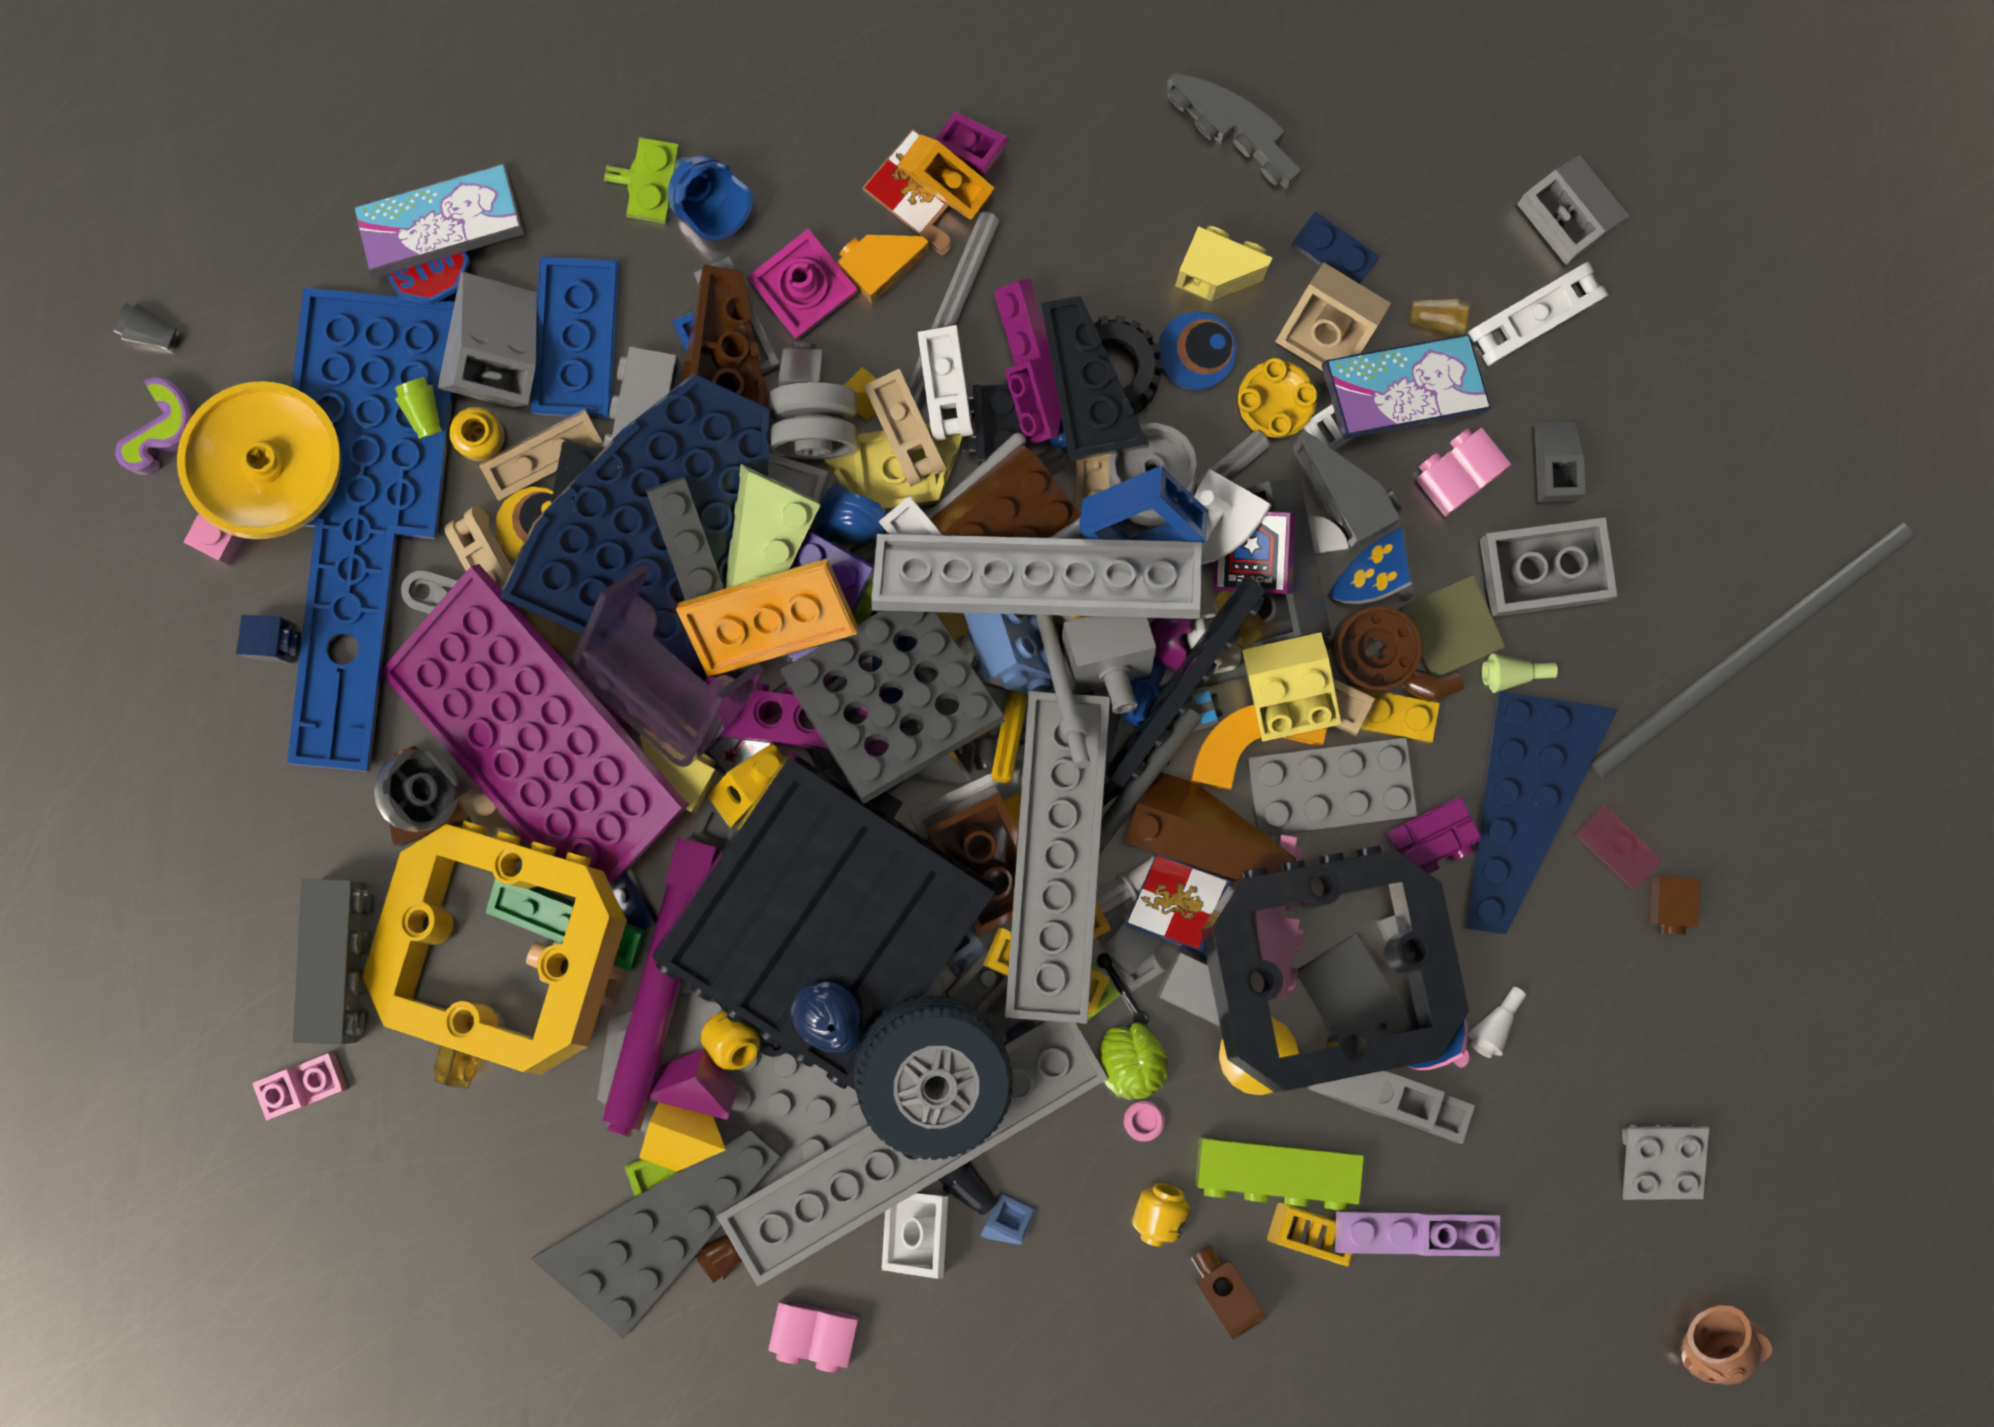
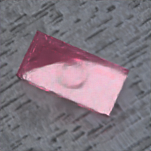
[1575,805,1662,890]

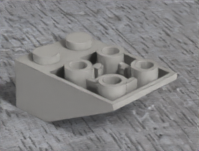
[438,272,537,408]

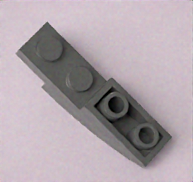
[1167,73,1301,190]

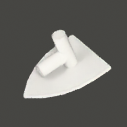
[1194,469,1272,565]

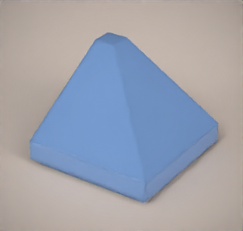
[980,1192,1036,1245]

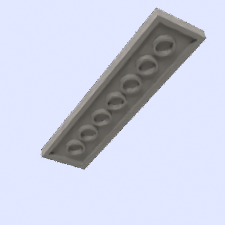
[871,534,1202,619]
[1005,691,1110,1024]

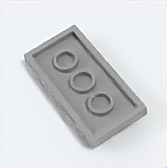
[1247,737,1417,836]

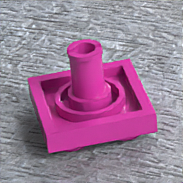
[746,229,858,341]

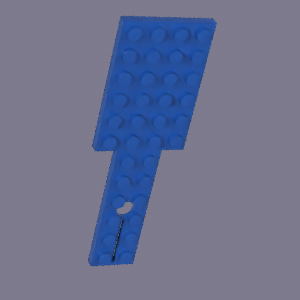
[287,288,455,772]

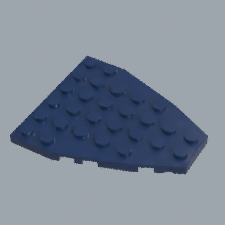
[500,373,770,684]

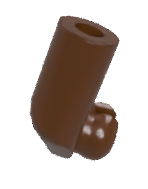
[1402,669,1464,702]

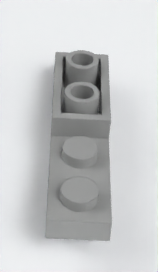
[1308,1071,1475,1144]

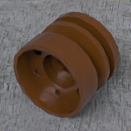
[1331,606,1422,690]

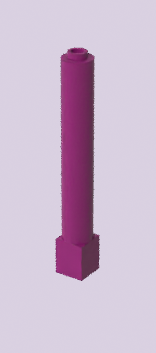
[601,837,720,1137]

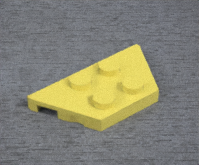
[824,423,964,512]

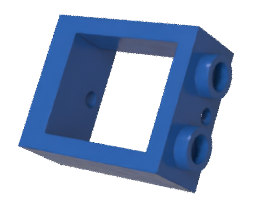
[1079,465,1208,543]

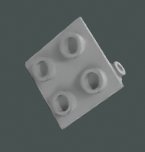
[1622,1124,1709,1200]

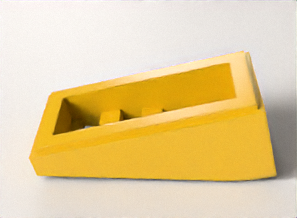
[1267,1202,1353,1267]

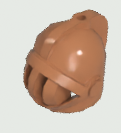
[1681,1305,1772,1386]

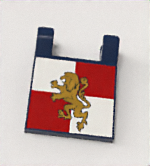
[1126,854,1235,957]

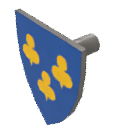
[1328,527,1415,604]

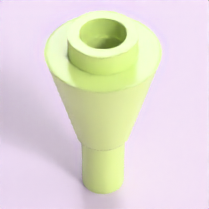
[1482,653,1558,693]

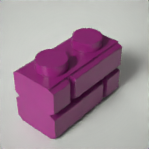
[1384,797,1481,874]

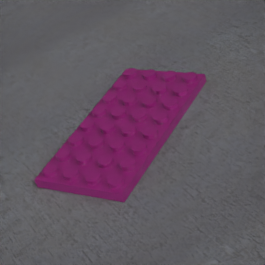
[381,564,690,899]

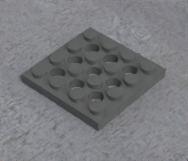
[780,611,1005,804]

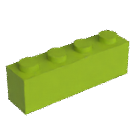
[1195,1137,1364,1211]

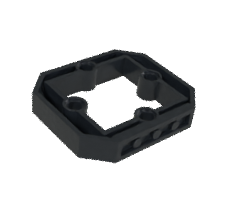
[1201,845,1469,1092]

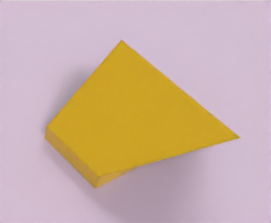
[639,1102,726,1172]

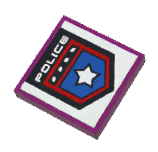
[1213,512,1296,594]

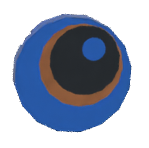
[1159,311,1237,392]

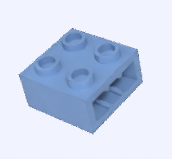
[964,613,1053,696]

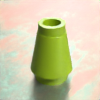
[395,377,442,439]

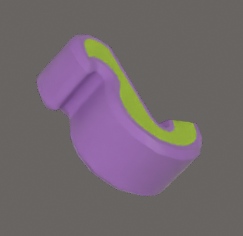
[115,377,196,475]

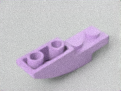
[1335,1210,1500,1256]

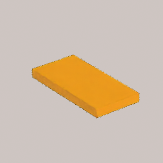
[676,558,858,677]

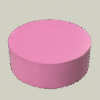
[1124,1101,1164,1142]

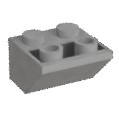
[1517,155,1629,265]

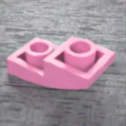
[252,1051,349,1121]

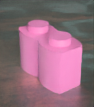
[1416,427,1511,517]
[768,1299,860,1373]

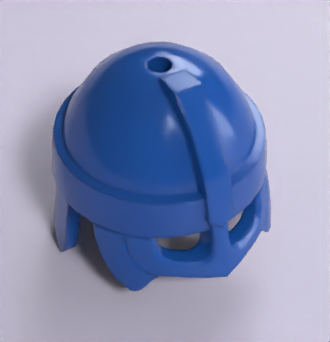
[668,155,753,241]

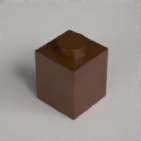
[1650,876,1701,935]

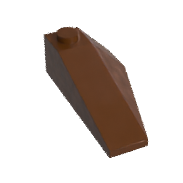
[681,264,768,406]
[1124,772,1297,881]

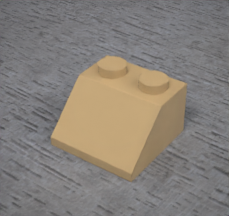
[1275,262,1391,371]

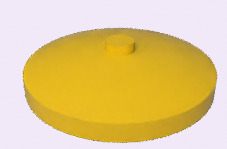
[177,381,342,539]

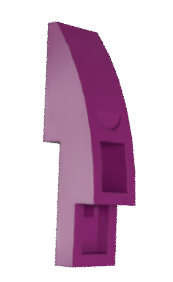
[994,278,1061,446]

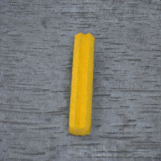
[991,689,1028,784]

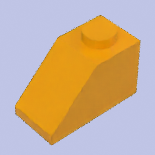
[897,134,994,220]
[838,234,929,303]

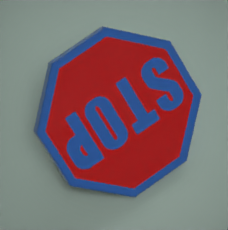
[386,252,470,305]

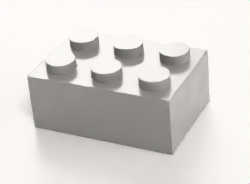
[1480,517,1618,617]

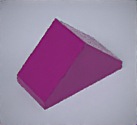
[649,1049,738,1120]

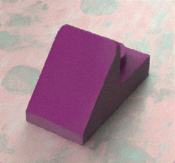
[935,112,1010,178]

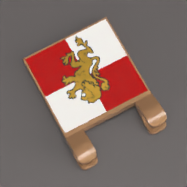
[862,129,993,255]

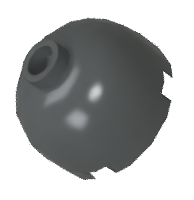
[374,750,458,832]

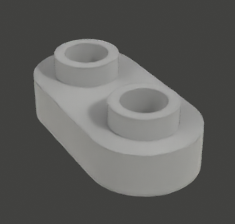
[401,570,458,614]

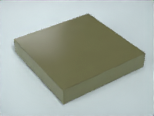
[1399,575,1506,677]

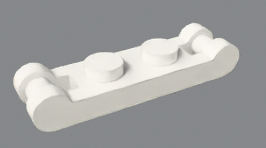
[1468,261,1610,367]

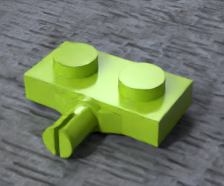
[604,137,678,224]

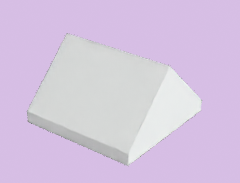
[882,1191,949,1279]

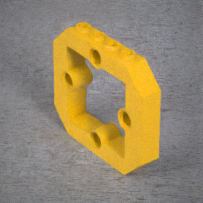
[362,821,627,1075]

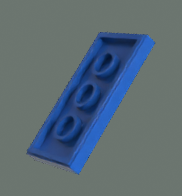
[531,257,620,419]

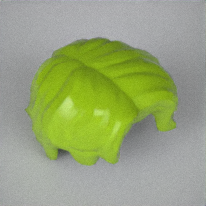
[1098,1023,1168,1100]

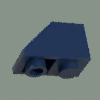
[236,615,301,664]

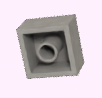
[1061,616,1156,714]
[1156,953,1254,1026]

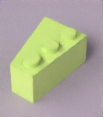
[724,464,820,589]

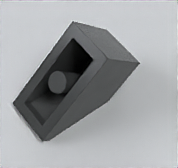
[778,342,825,387]

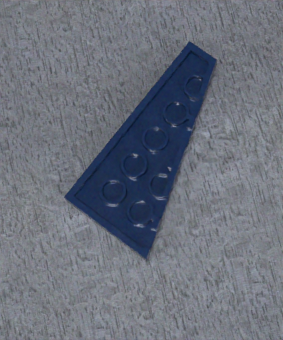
[1464,691,1618,934]

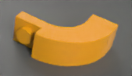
[1190,705,1327,791]

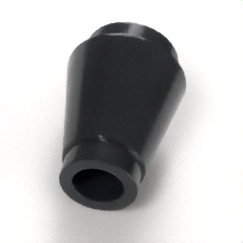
[938,1160,998,1216]

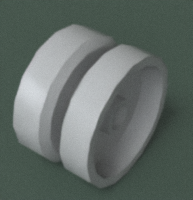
[768,382,858,460]
[1108,423,1197,526]

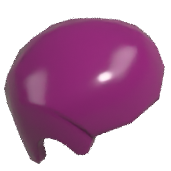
[1151,618,1193,671]

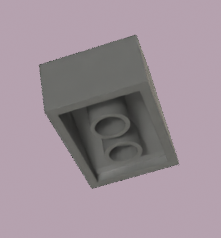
[1292,432,1401,551]

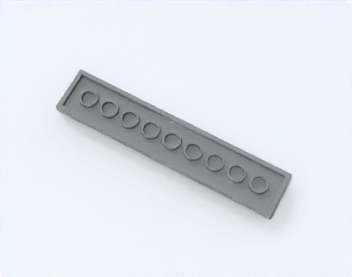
[716,1021,1108,1287]

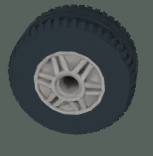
[853,995,1014,1160]

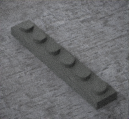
[645,476,758,715]

